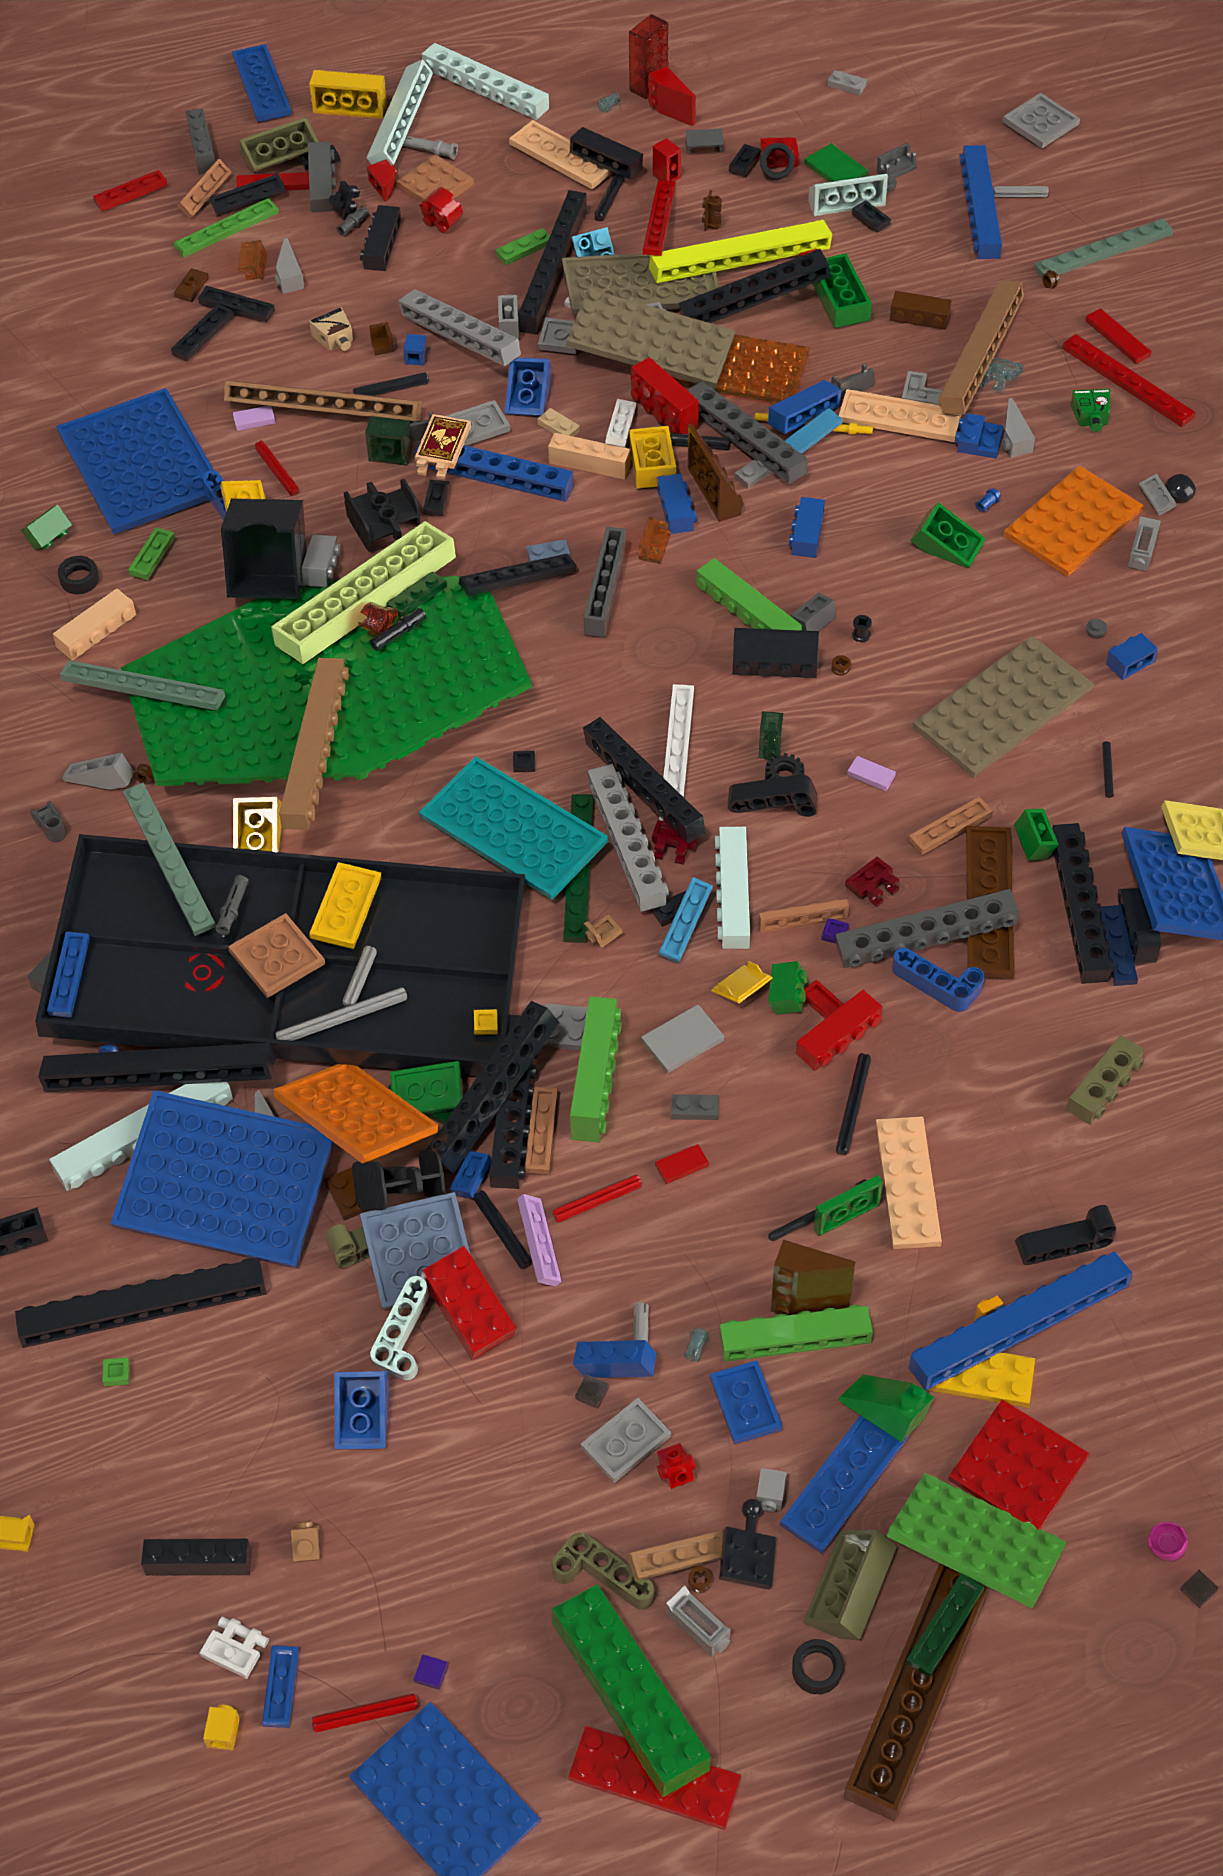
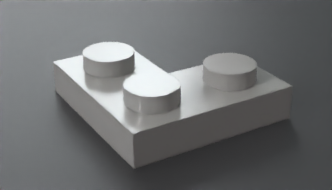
[902,371,943,405]

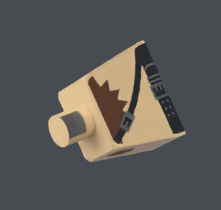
[309,307,353,351]

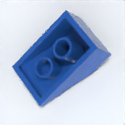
[505,357,552,416]
[334,1371,389,1449]

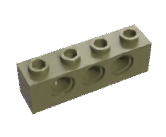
[1066,1035,1144,1125]

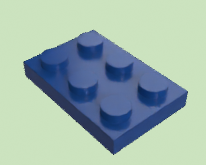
[710,1360,782,1444]

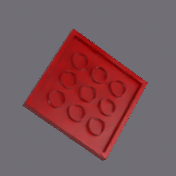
[948,1399,1090,1530]

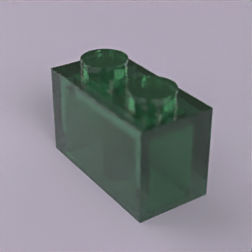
[758,711,784,760]

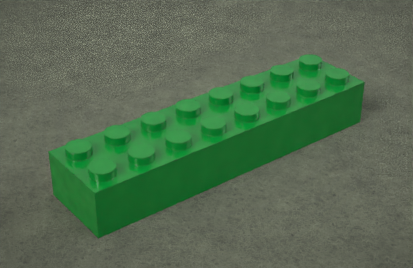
[552,1584,711,1797]

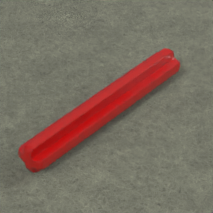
[255,440,299,496]
[553,1175,642,1222]
[312,1693,418,1732]

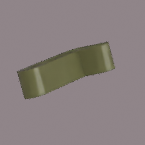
[326,1224,369,1269]
[552,1532,654,1610]

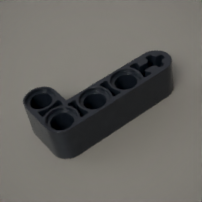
[728,775,817,817]
[1117,887,1161,964]
[1015,1205,1116,1265]

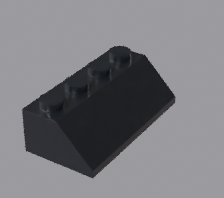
[732,628,819,678]

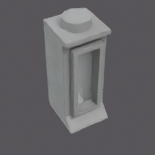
[1128,517,1161,571]
[666,1585,731,1657]

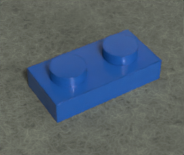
[450,1151,491,1198]

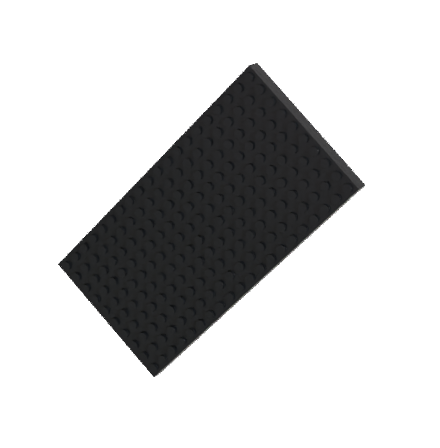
[35,834,525,1076]

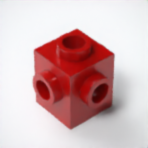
[656,1443,696,1489]

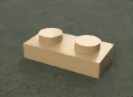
[537,408,580,437]

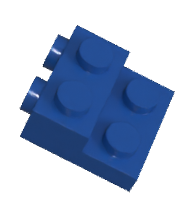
[955,413,1004,459]

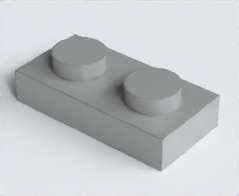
[827,70,867,96]
[735,459,773,488]

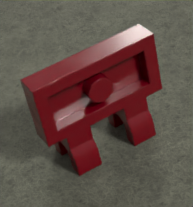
[652,820,699,865]
[845,857,899,907]

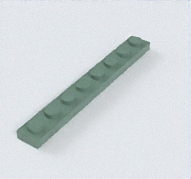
[1034,218,1173,278]
[60,660,225,711]
[123,783,216,936]

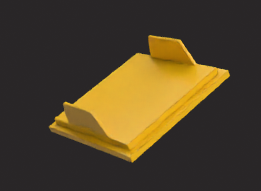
[711,961,773,1003]

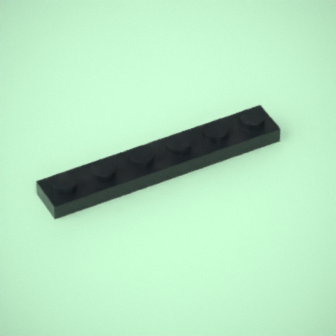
[459,554,577,596]

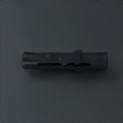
[369,607,426,651]

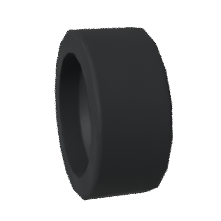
[760,143,795,179]
[58,555,99,595]
[792,1639,843,1695]

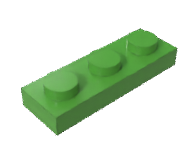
[496,228,550,265]
[128,527,175,580]

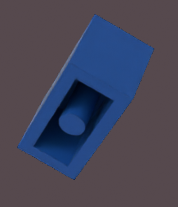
[1106,633,1158,680]

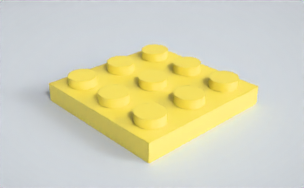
[1161,800,1223,860]

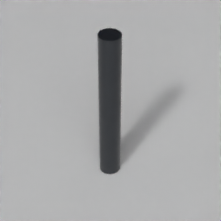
[1102,741,1114,798]

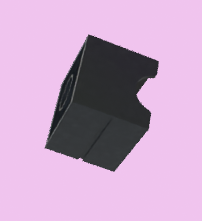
[221,498,307,599]

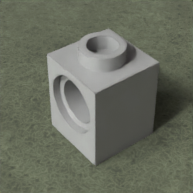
[756,1468,786,1512]

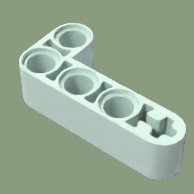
[370,1276,430,1380]

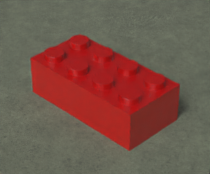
[630,357,699,434]
[421,1245,516,1360]

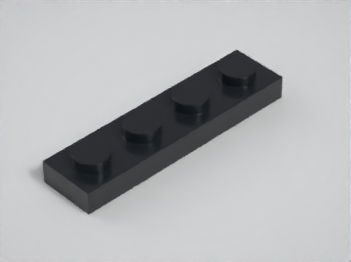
[210,174,285,217]
[198,285,275,322]
[171,304,234,361]

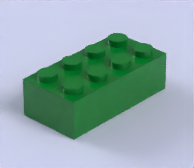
[813,253,872,328]

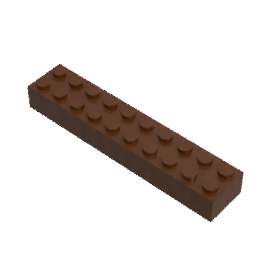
[843,1563,989,1821]

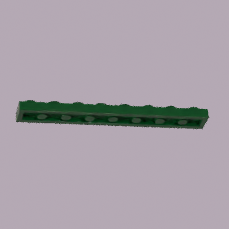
[563,794,594,943]

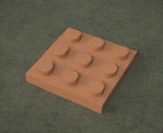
[397,154,474,203]
[228,913,325,998]

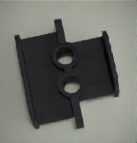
[344,479,420,552]
[352,1150,445,1211]

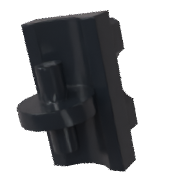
[328,181,360,220]

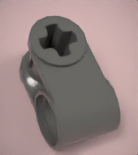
[30,801,66,842]

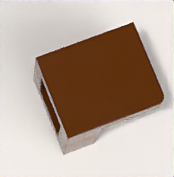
[369,322,394,356]

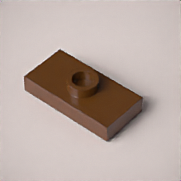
[174,268,209,302]

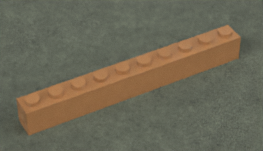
[938,280,1024,414]
[224,380,422,421]
[279,658,349,830]

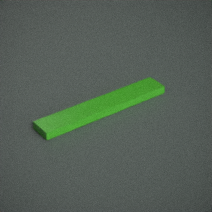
[174,198,279,257]

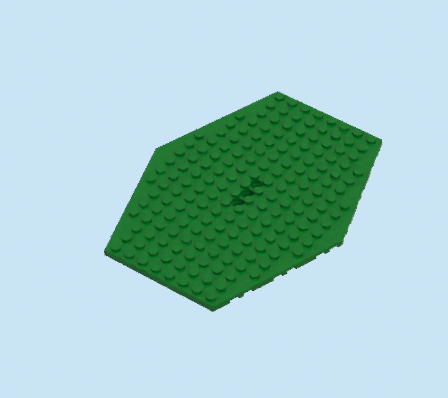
[121,576,532,786]

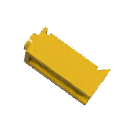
[0,1515,34,1552]

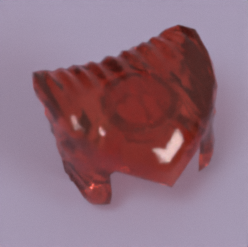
[358,601,398,636]

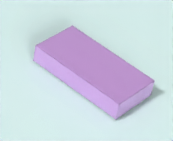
[233,406,275,431]
[847,756,896,791]

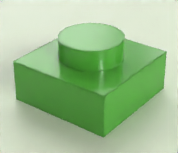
[103,1357,130,1386]

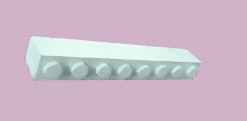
[367,59,433,165]
[49,1082,233,1191]

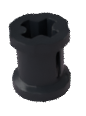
[852,615,872,643]

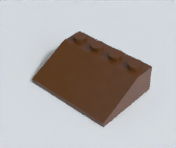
[688,424,743,522]
[771,1240,856,1316]

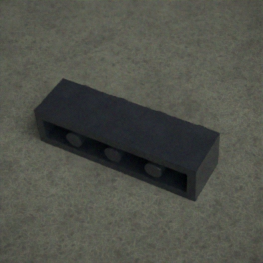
[570,127,643,180]
[360,205,401,271]
[141,1539,252,1576]

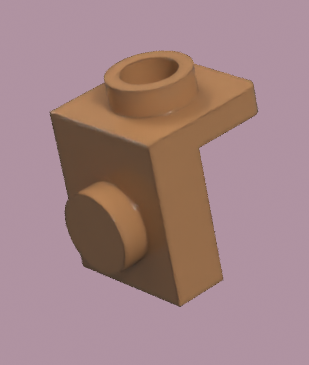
[584,914,623,948]
[291,1520,320,1562]

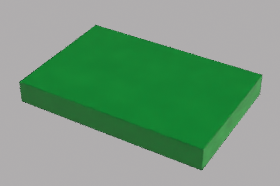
[804,143,868,182]
[390,1061,463,1114]
[814,1175,883,1236]

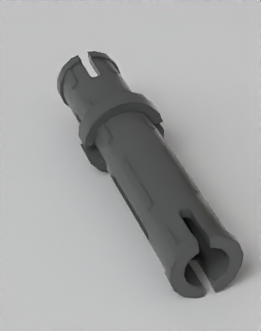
[215,875,249,935]

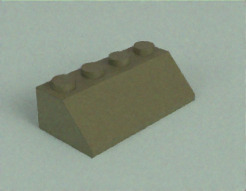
[239,117,319,172]
[803,1530,897,1640]

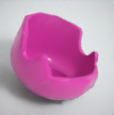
[1148,1522,1188,1561]

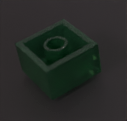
[365,416,412,466]

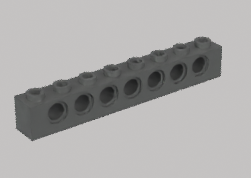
[687,381,807,484]
[835,889,1019,968]

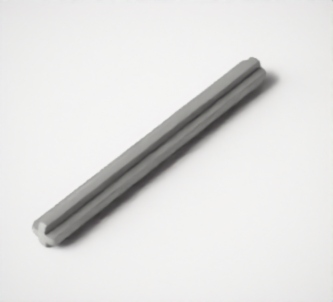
[276,987,407,1041]

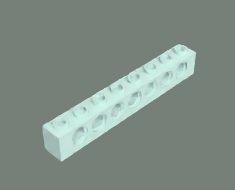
[422,43,549,120]

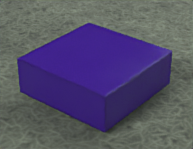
[821,918,849,944]
[414,1654,448,1690]

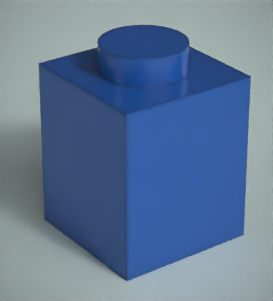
[403,334,427,366]

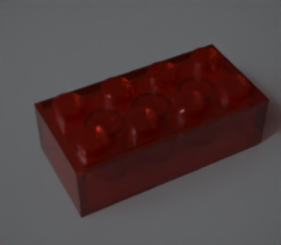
[629,14,669,99]

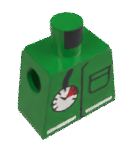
[1070,389,1110,432]

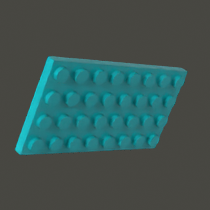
[419,756,609,900]

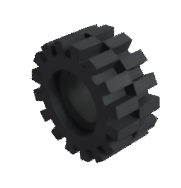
[765,753,804,779]

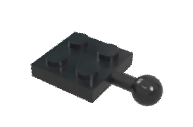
[719,1499,776,1590]

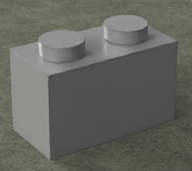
[498,295,519,339]

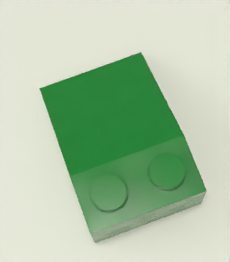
[910,502,986,568]
[838,1374,934,1442]

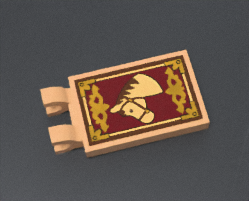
[415,414,471,479]

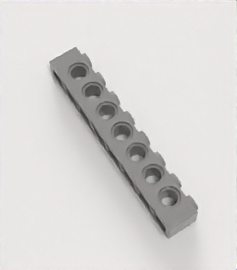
[398,289,521,366]
[587,764,669,912]

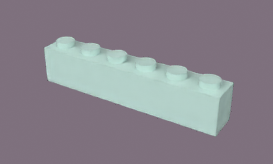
[715,827,750,949]

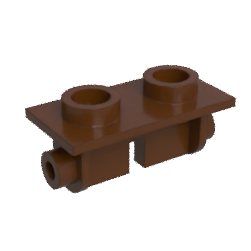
[702,190,722,231]

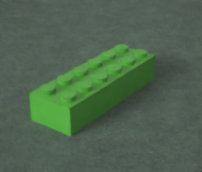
[570,996,621,1143]

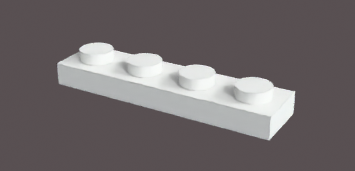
[605,399,636,447]

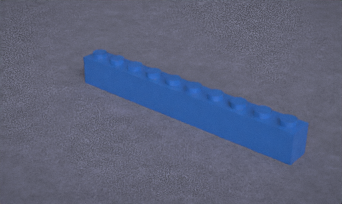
[909,1251,1132,1391]

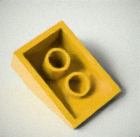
[629,426,676,489]
[233,797,282,852]

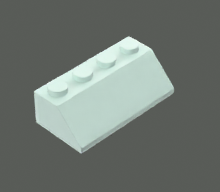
[809,174,888,216]

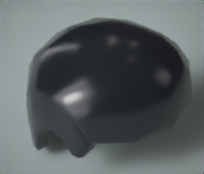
[1164,474,1196,503]

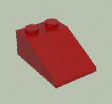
[648,66,696,126]

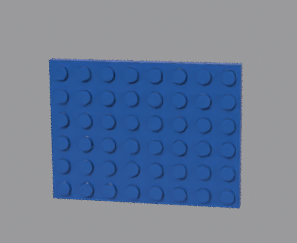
[56,388,216,535]
[110,1090,334,1268]

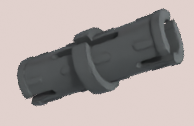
[336,206,369,237]

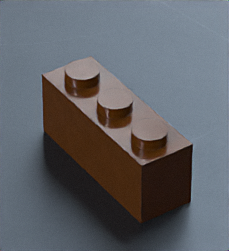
[890,290,952,330]

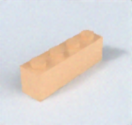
[548,433,631,480]
[53,589,136,660]

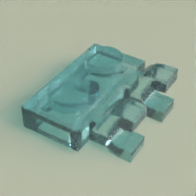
[979,357,1023,392]

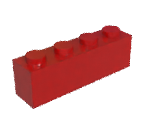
[796,989,883,1071]

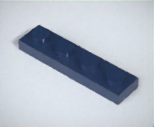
[1100,905,1138,986]

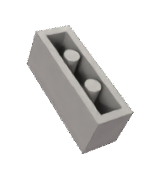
[301,535,341,587]

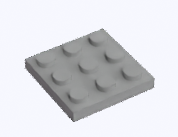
[1003,93,1080,148]

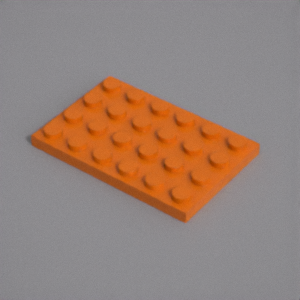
[1003,465,1144,577]
[274,1064,438,1164]

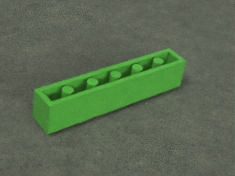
[696,558,802,630]
[719,1305,873,1362]

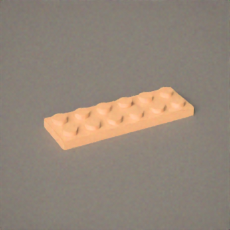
[509,120,613,189]
[839,389,962,442]
[876,1117,942,1249]

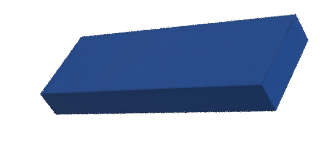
[262,1645,299,1728]

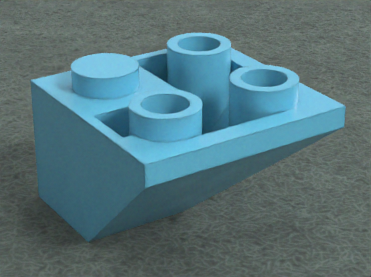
[572,227,615,257]

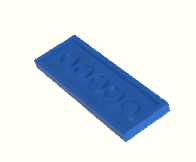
[232,44,292,122]
[780,1415,909,1555]

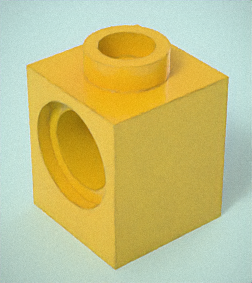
[203,1705,240,1750]

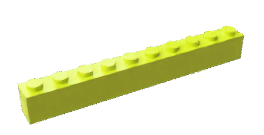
[649,220,832,283]

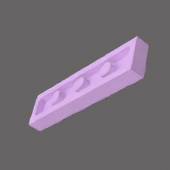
[517,1194,562,1287]

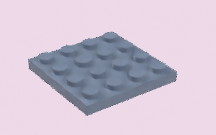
[360,1192,470,1310]

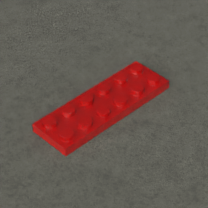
[568,1726,741,1830]

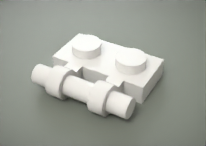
[200,1616,269,1679]

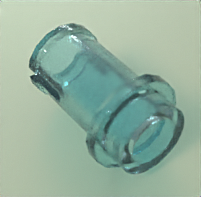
[598,92,620,112]
[684,1328,709,1362]

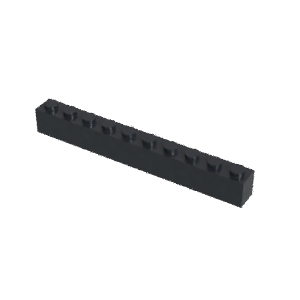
[518,190,587,335]
[38,1043,276,1092]
[15,1258,267,1348]

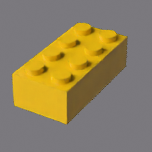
[310,70,387,119]

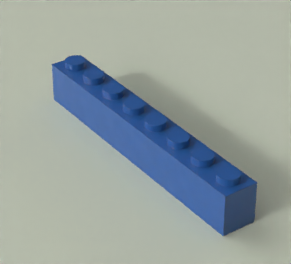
[959,145,1002,259]

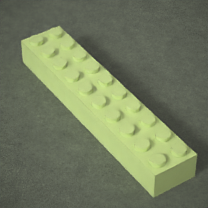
[271,521,456,664]

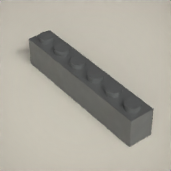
[584,527,626,637]

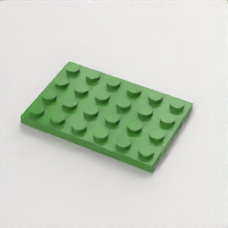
[887,1473,1066,1608]

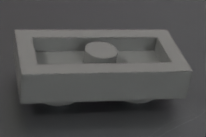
[671,1094,719,1120]

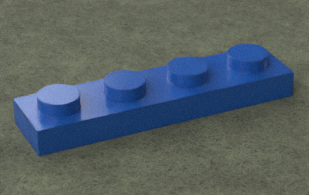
[47,932,90,1017]

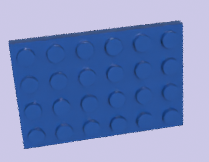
[1121,827,1223,940]
[349,1702,540,1876]

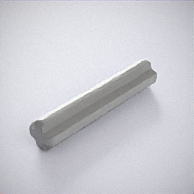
[993,186,1049,198]
[343,946,377,1007]

